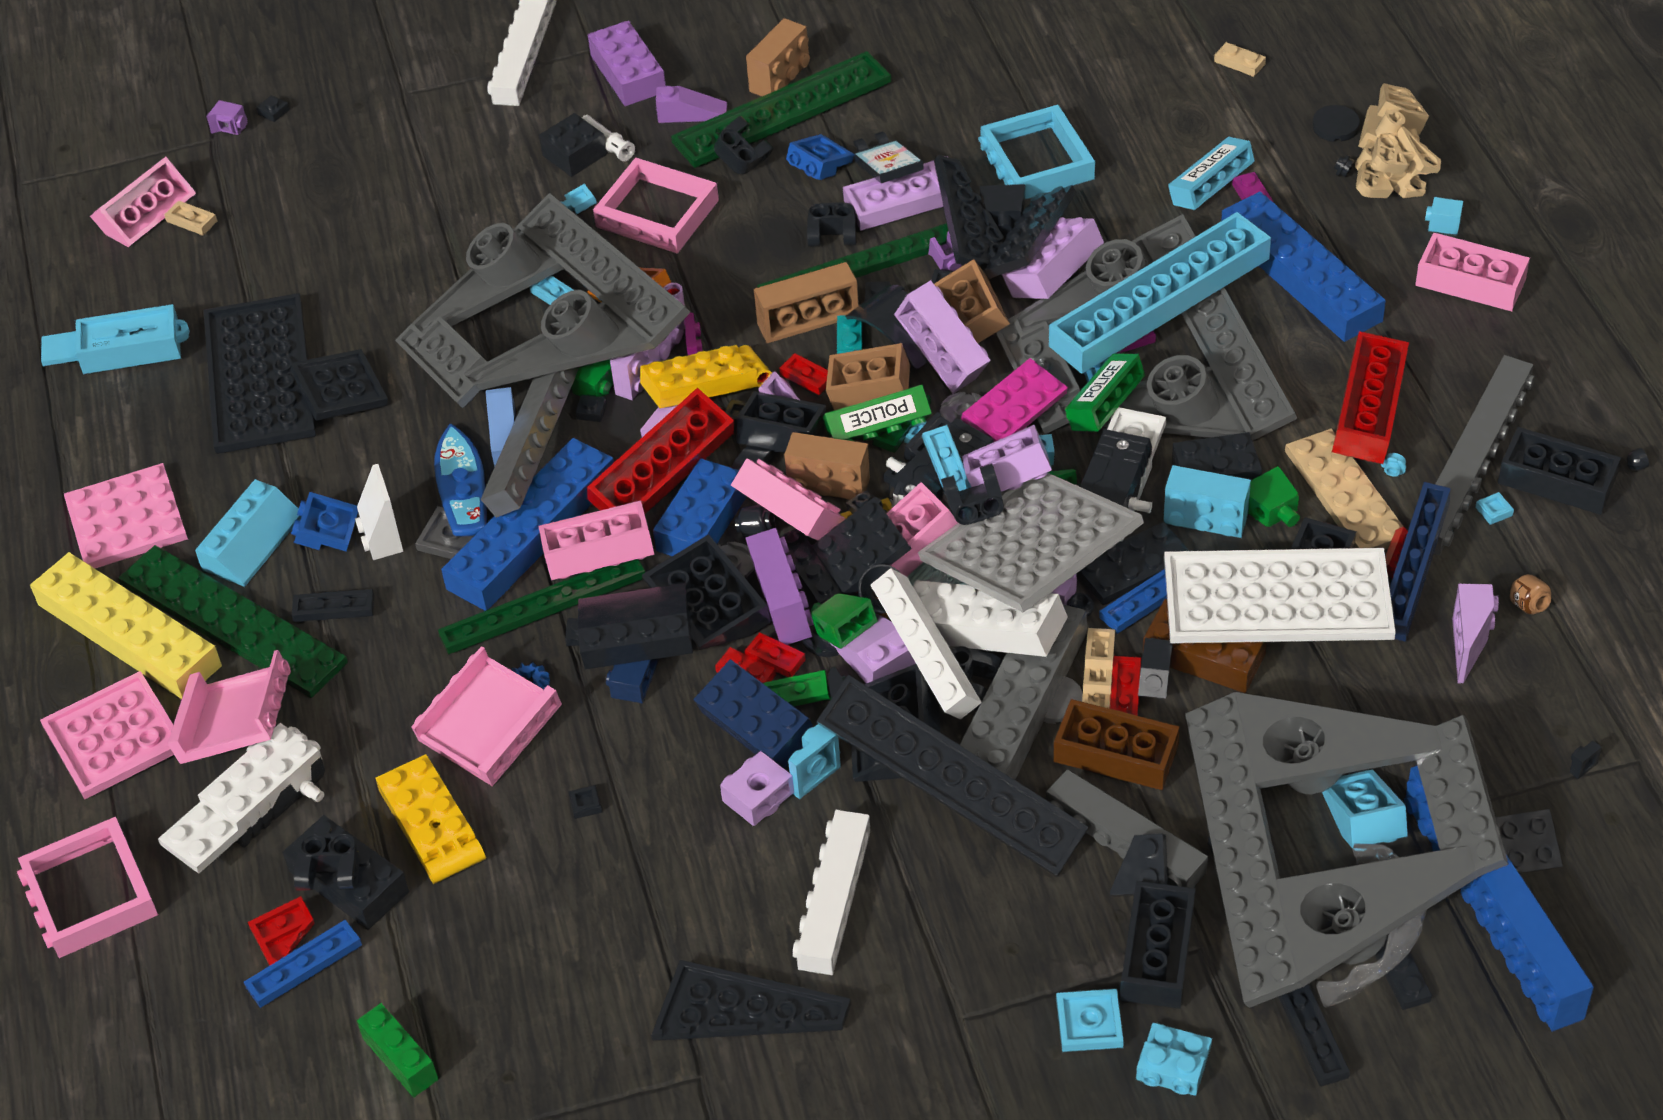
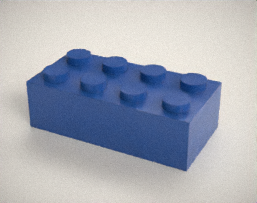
[653,458,747,556]

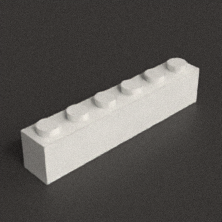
[871,569,982,719]
[793,810,870,975]

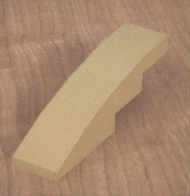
[1082,628,1115,709]

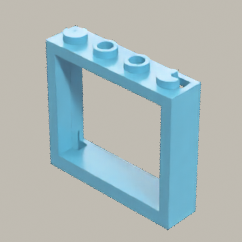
[978,105,1095,199]

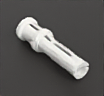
[582,115,635,161]

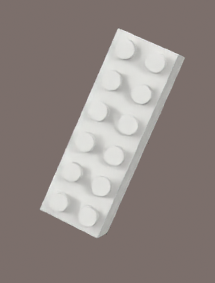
[913,580,1068,657]

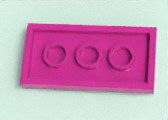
[961,358,1068,442]

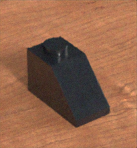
[1138,637,1173,698]

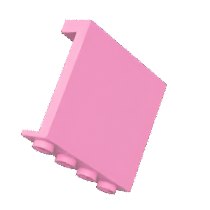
[412,646,562,786]
[168,650,290,764]

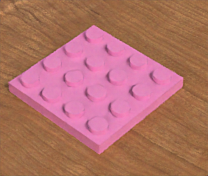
[64,463,188,569]
[40,671,174,799]

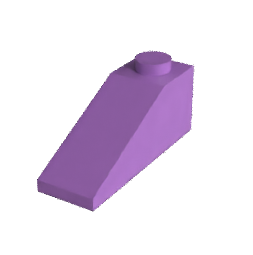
[656,86,727,123]

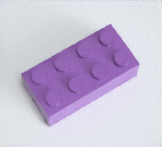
[588,21,665,106]
[745,528,814,645]

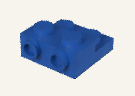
[786,134,854,180]
[291,492,358,551]

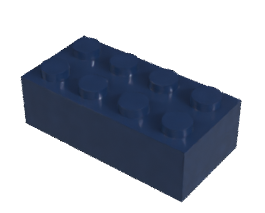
[693,659,814,769]

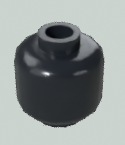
[735,505,776,539]

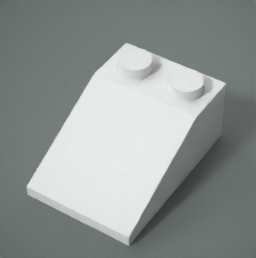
[355,464,403,560]

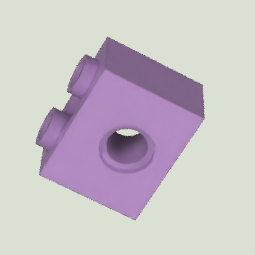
[720,751,794,826]

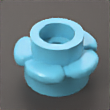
[1381,453,1406,477]

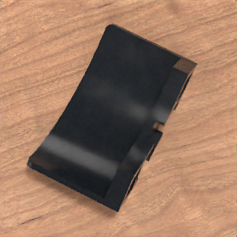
[845,285,928,369]

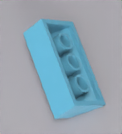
[195,479,302,587]

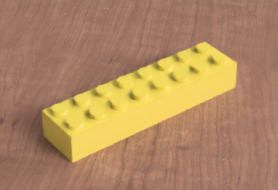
[30,552,222,699]

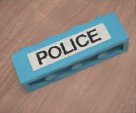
[1168,137,1255,210]

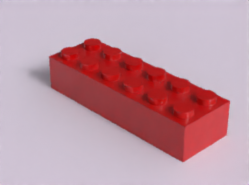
[1332,331,1409,464]
[587,387,734,514]

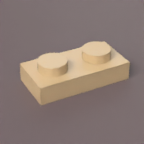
[1214,42,1266,77]
[164,200,217,235]

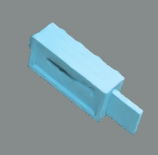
[41,304,190,374]

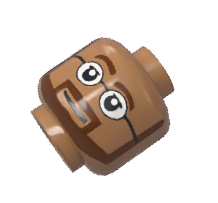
[1510,574,1551,615]

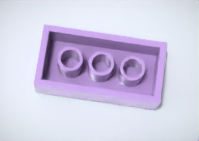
[1002,217,1104,299]
[894,280,990,394]

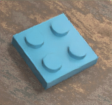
[1056,989,1123,1052]

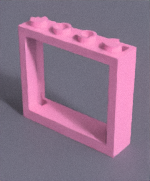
[593,158,719,254]
[17,817,158,958]

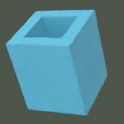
[1425,197,1463,235]

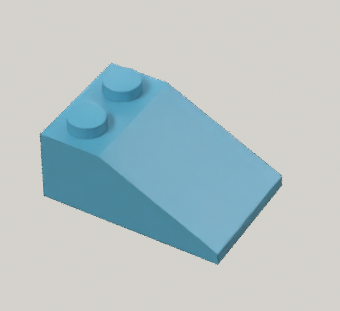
[1322,769,1408,849]

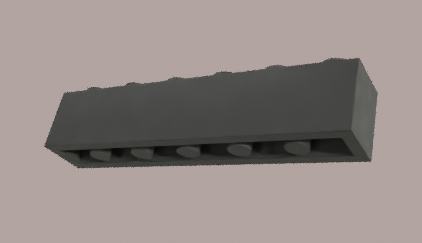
[1046,770,1208,888]

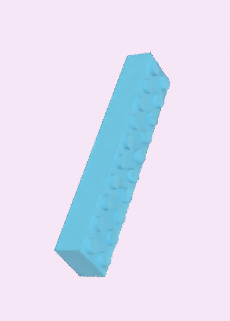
[1049,212,1271,374]

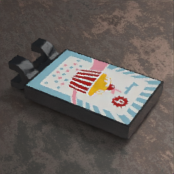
[853,131,924,184]

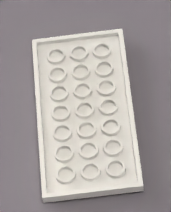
[1164,548,1395,643]

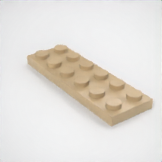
[1285,428,1403,550]

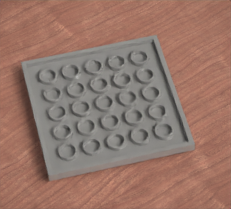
[918,473,1144,612]

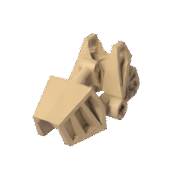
[1355,83,1441,198]

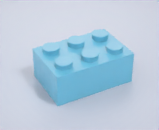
[1164,465,1251,538]

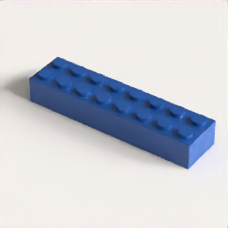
[1221,191,1386,342]
[441,438,614,611]

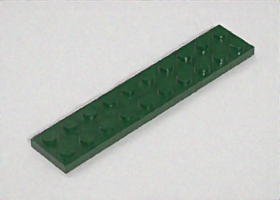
[671,51,891,168]
[118,545,348,698]

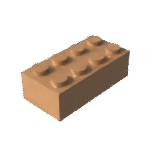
[754,262,858,343]

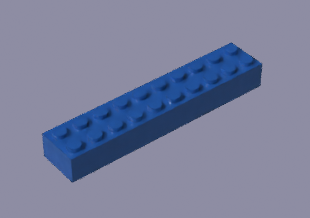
[1404,766,1593,1031]

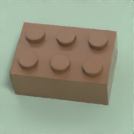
[746,18,810,96]
[934,259,1010,343]
[826,343,910,411]
[784,432,870,500]

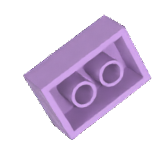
[962,425,1052,501]

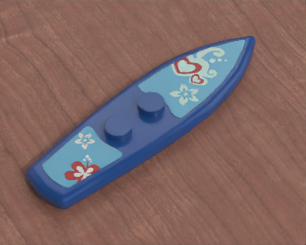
[434,424,487,536]

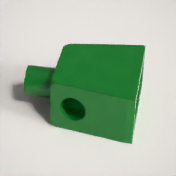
[1248,466,1300,527]
[811,594,878,649]

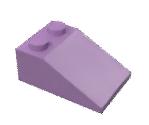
[1452,584,1498,683]
[830,613,916,683]

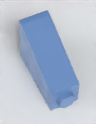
[486,387,517,467]

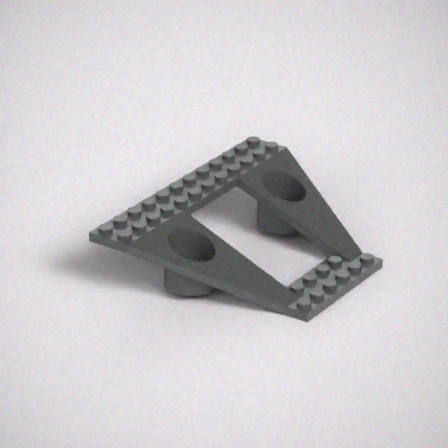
[395,193,690,408]
[996,214,1297,441]
[1185,692,1509,1008]

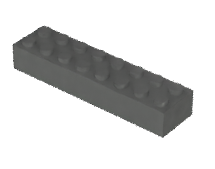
[960,605,1088,780]

